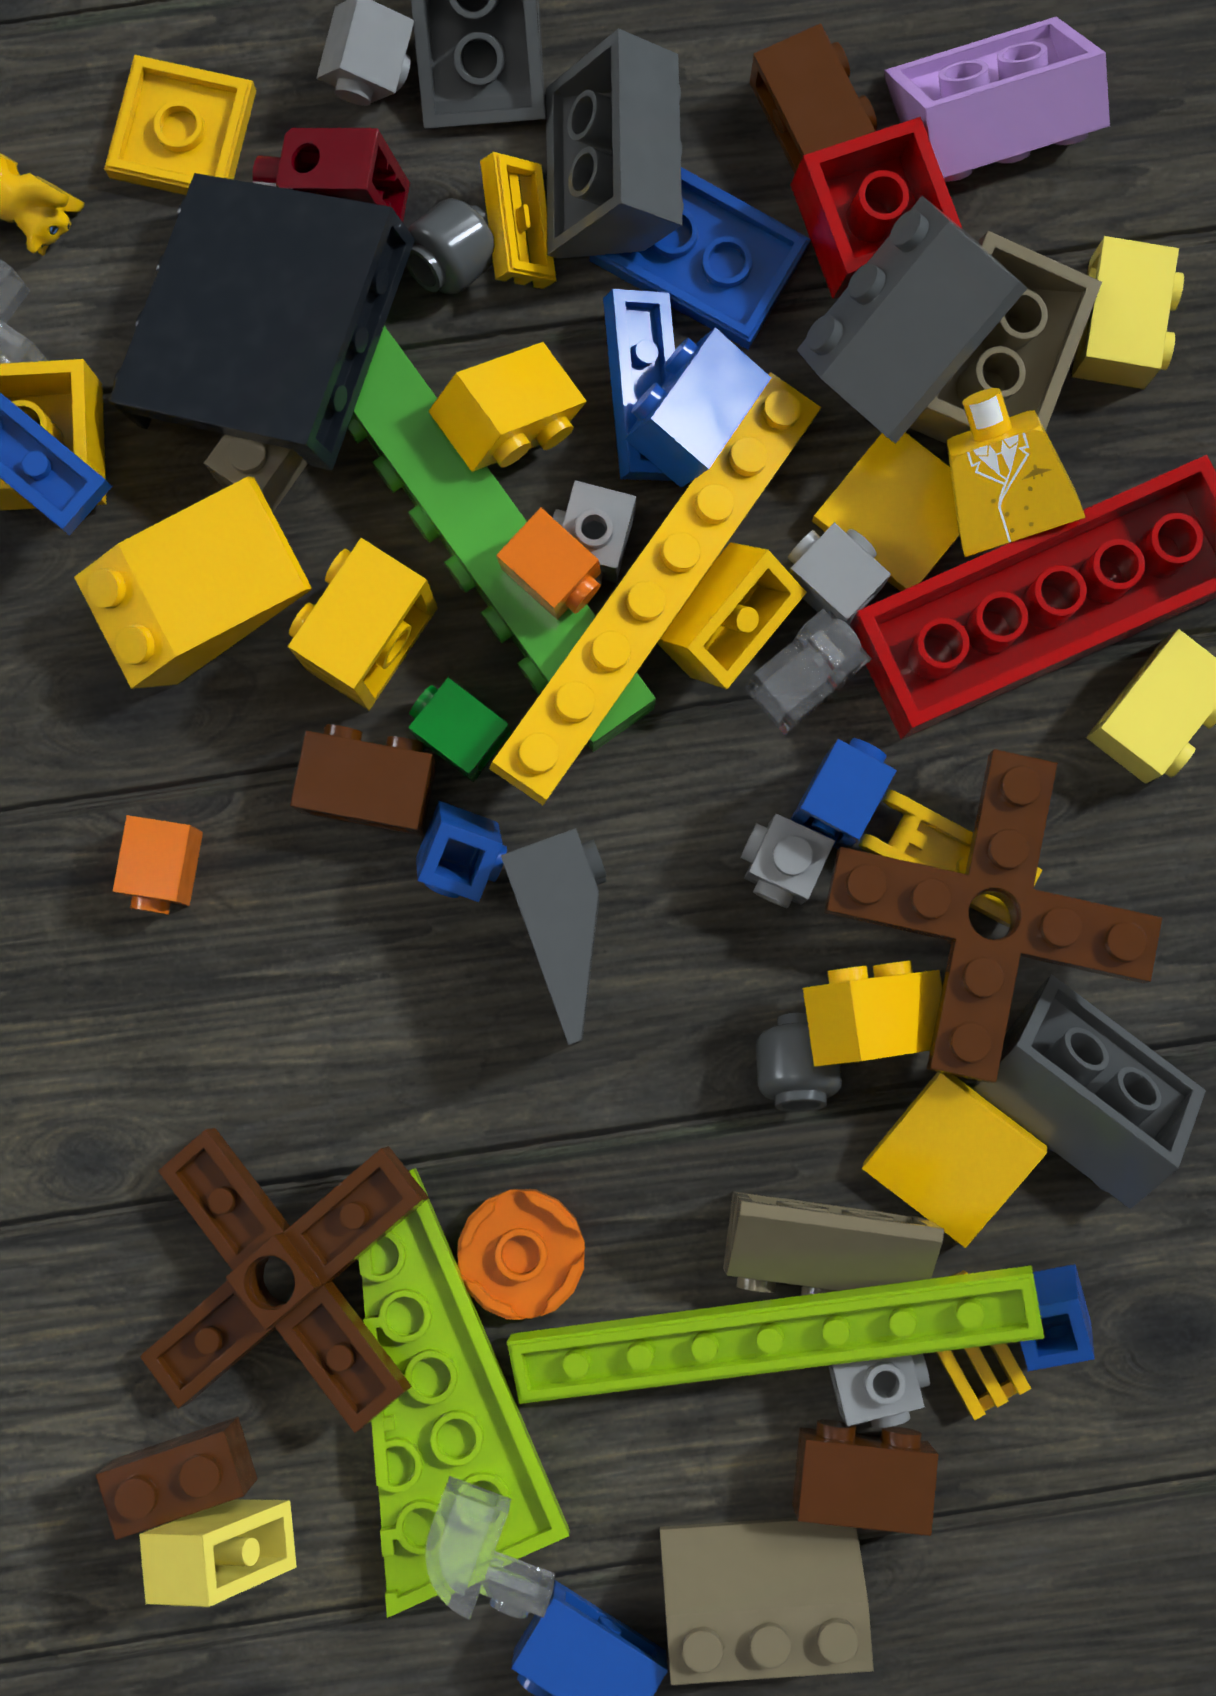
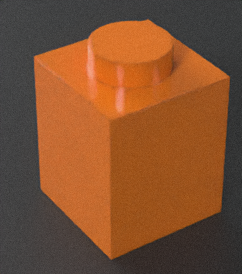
[496,507,601,620]
[113,815,203,915]

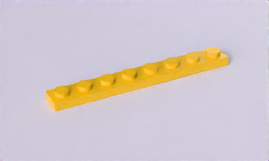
[489,372,821,806]

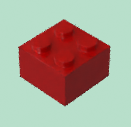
[790,117,963,299]

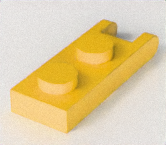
[859,789,1042,927]

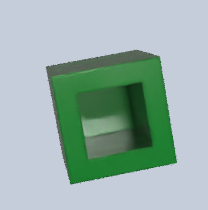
[408,678,512,783]

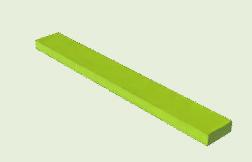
[507,1265,1044,1404]

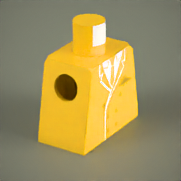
[947,388,1085,557]

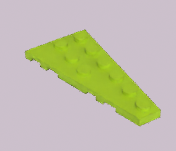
[359,1168,570,1618]

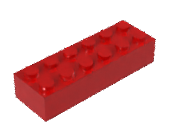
[848,455,1216,740]

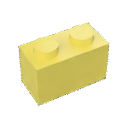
[1072,236,1184,389]
[1086,629,1216,784]
[139,1499,297,1607]

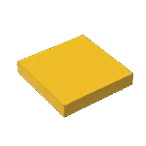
[104,55,256,195]
[812,432,960,592]
[862,1072,1047,1248]

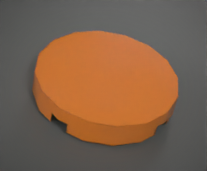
[457,1189,585,1320]

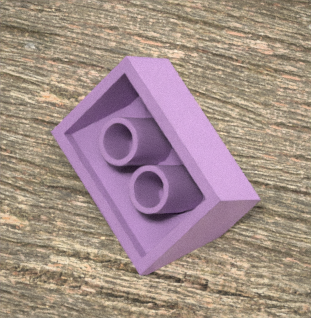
[884,17,1110,181]

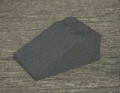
[411,0,546,129]
[501,828,607,1045]

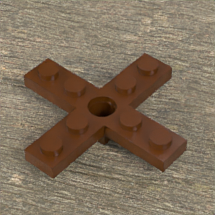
[824,749,1163,1083]
[140,1128,429,1433]

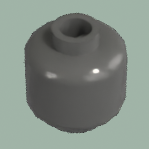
[406,198,494,295]
[756,1013,842,1112]

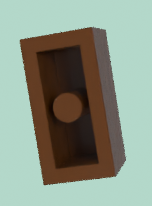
[749,23,877,174]
[290,724,437,836]
[96,1417,258,1540]
[792,1419,939,1536]

